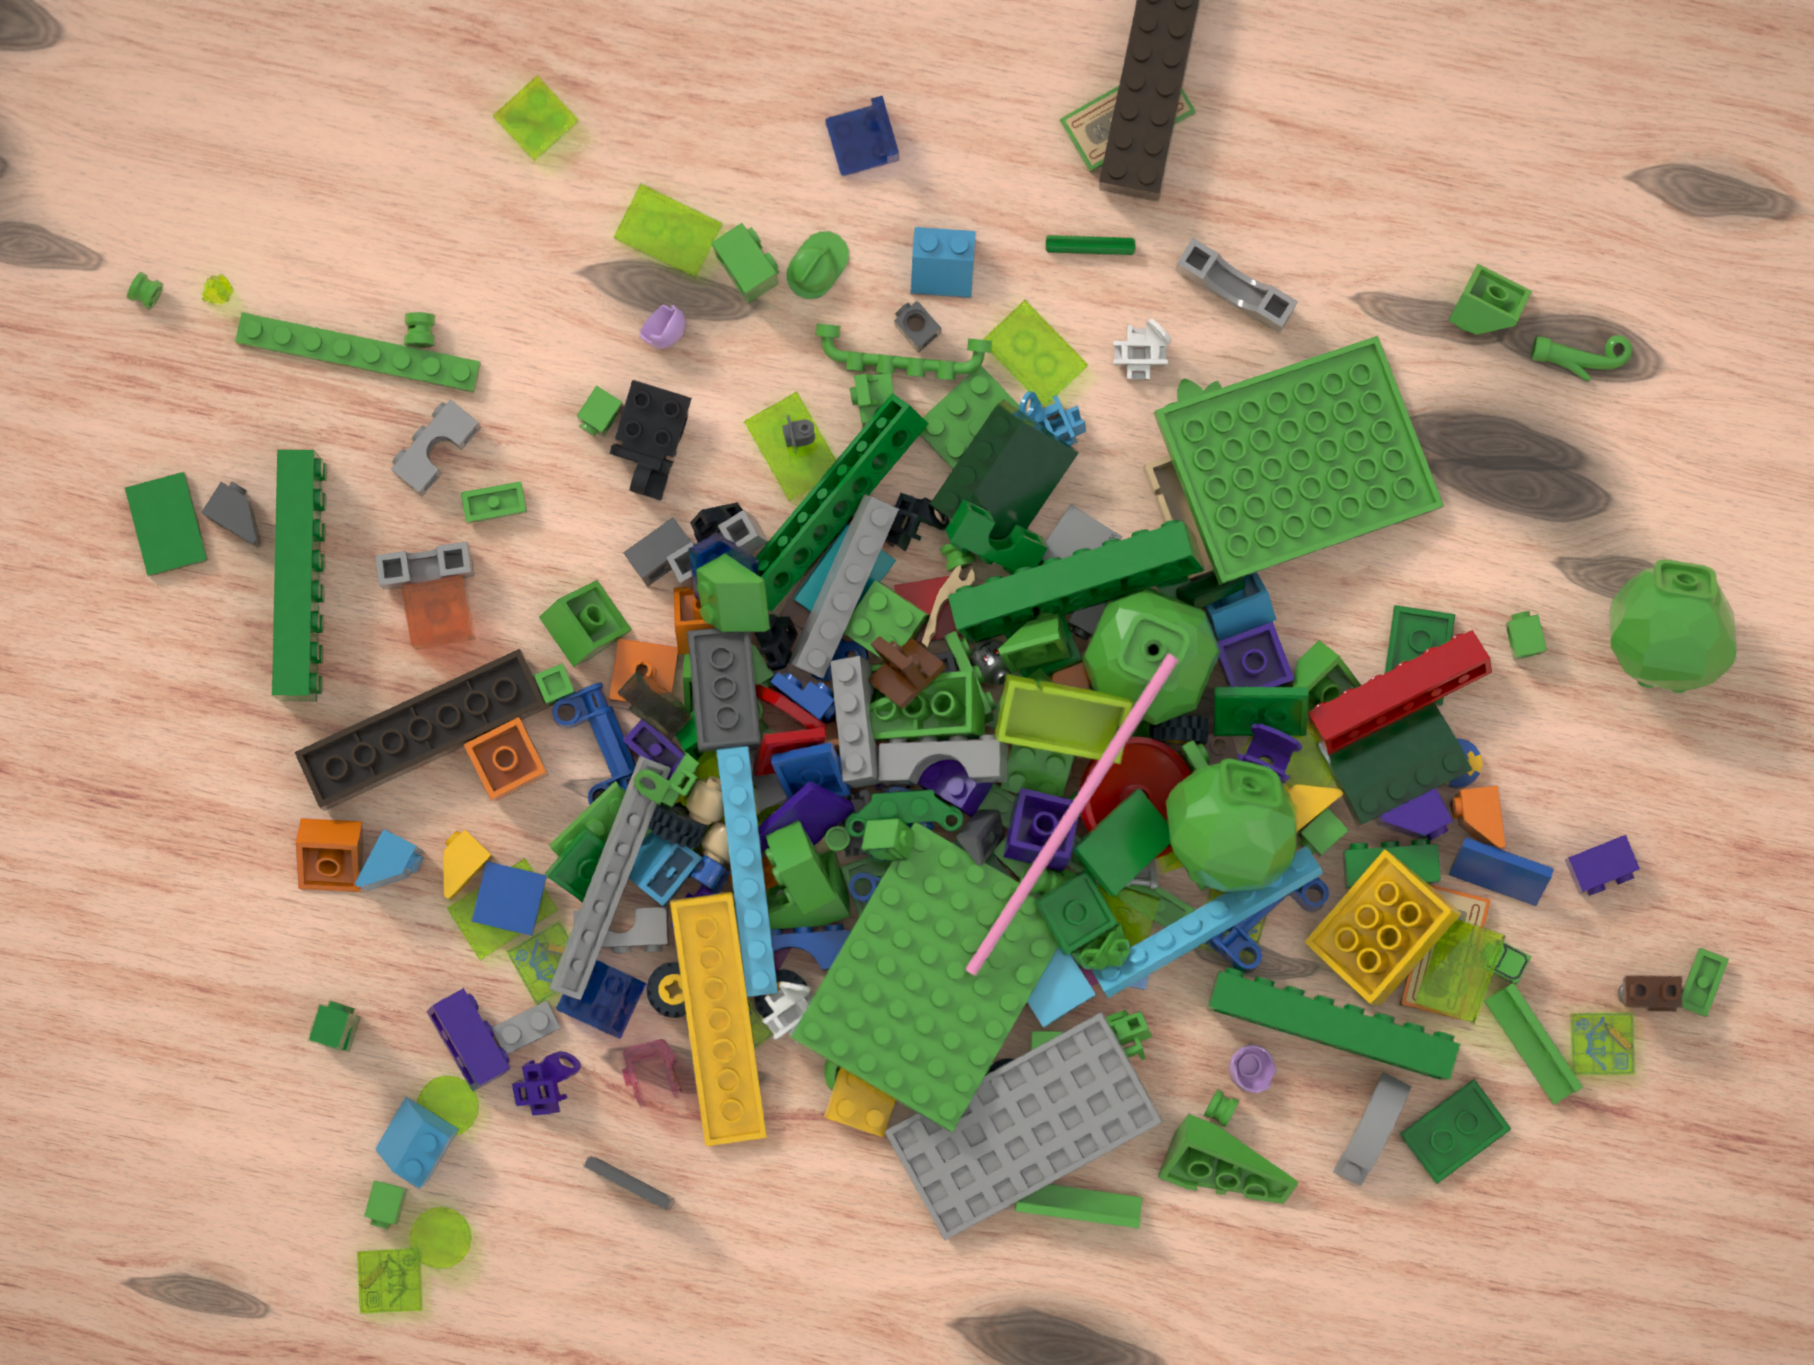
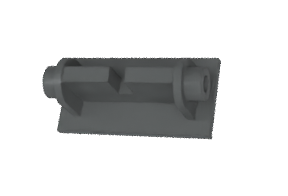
[782,415,816,455]

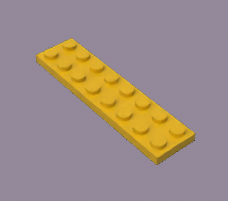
[670,892,767,1147]

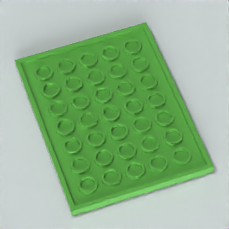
[1154,336,1444,585]
[790,822,1058,1132]

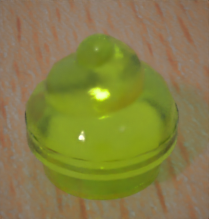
[202,274,234,305]

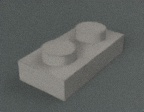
[492,1000,561,1055]

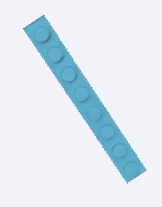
[717,746,778,997]
[1092,846,1324,998]

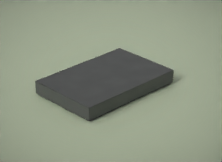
[583,1156,675,1210]

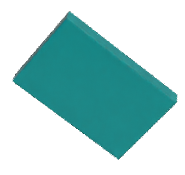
[793,524,896,635]

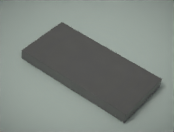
[687,628,761,753]

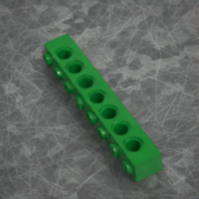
[747,393,929,612]

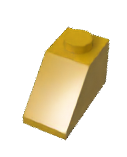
[1284,784,1344,831]
[443,829,494,901]

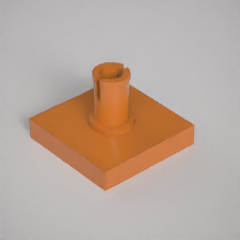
[609,638,678,709]

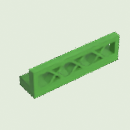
[1484,983,1583,1105]
[1015,1184,1143,1228]

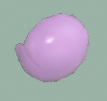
[640,305,686,349]
[1229,1044,1276,1093]

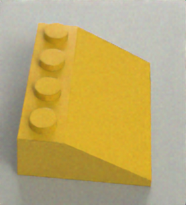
[1304,849,1462,1006]

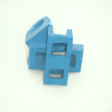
[1019,391,1087,446]

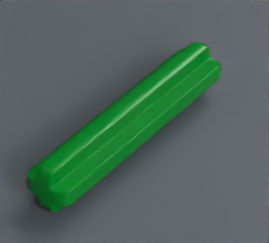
[1045,235,1136,255]

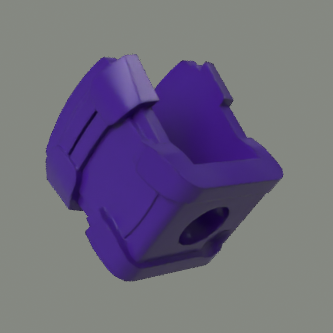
[1238,724,1303,784]

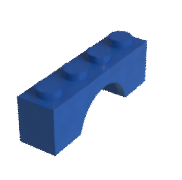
[738,925,850,972]

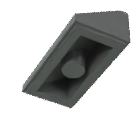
[957,810,1005,865]

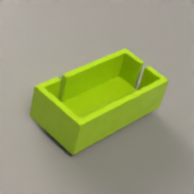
[995,674,1132,764]

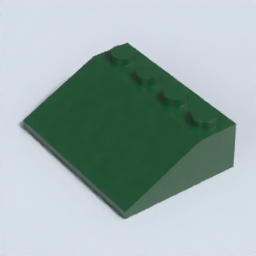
[930,400,1079,540]
[1316,702,1473,827]

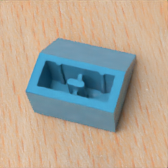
[628,831,702,907]

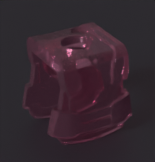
[622,1039,682,1108]

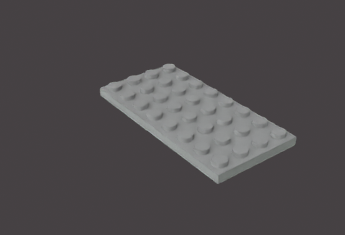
[884,1012,1163,1240]

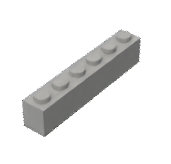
[788,495,899,678]

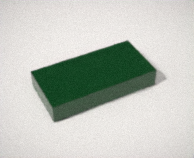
[1176,572,1245,609]

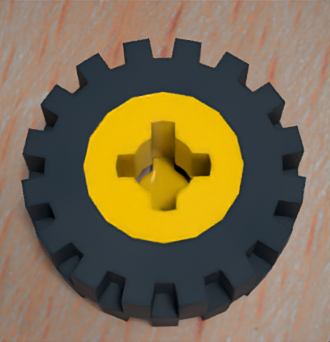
[646,962,686,1018]

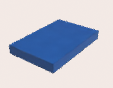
[1449,838,1554,906]

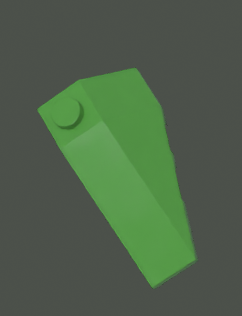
[870,670,985,741]
[733,850,850,932]
[1158,1113,1298,1204]

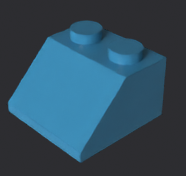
[911,227,976,298]
[1203,572,1277,641]
[355,829,424,891]
[375,1097,459,1189]

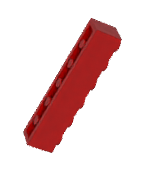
[1308,630,1492,755]

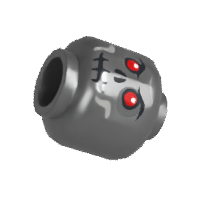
[970,639,1012,685]

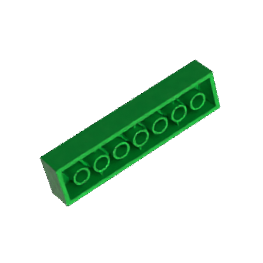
[272,449,327,702]
[948,520,1205,645]
[1207,967,1460,1081]

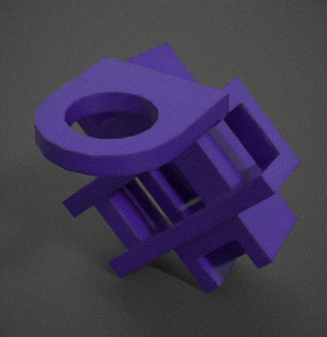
[512,1051,581,1116]

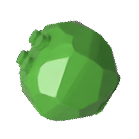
[1609,559,1737,693]
[1082,587,1221,725]
[1166,759,1297,892]

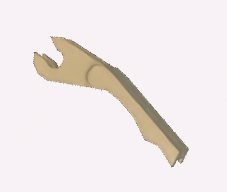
[922,565,975,651]

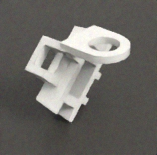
[1113,318,1171,379]
[762,982,812,1043]

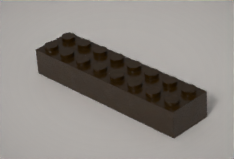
[1099,0,1201,202]
[294,649,548,811]

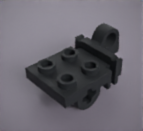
[609,380,692,501]

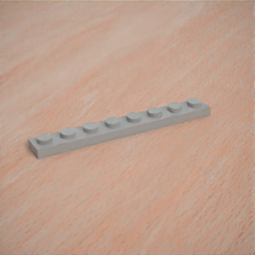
[550,756,671,1000]

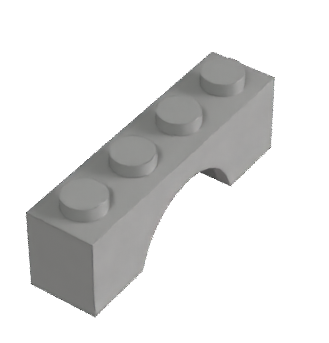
[1175,238,1298,333]
[831,656,882,788]
[878,735,1007,786]

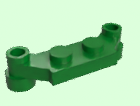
[845,789,963,838]

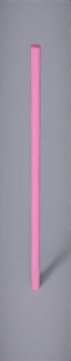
[966,653,1179,976]

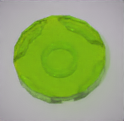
[417,1075,479,1136]
[409,1207,472,1270]

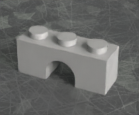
[391,399,481,496]
[666,510,768,590]
[375,542,475,590]
[573,907,669,954]

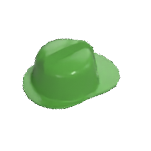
[787,231,849,299]

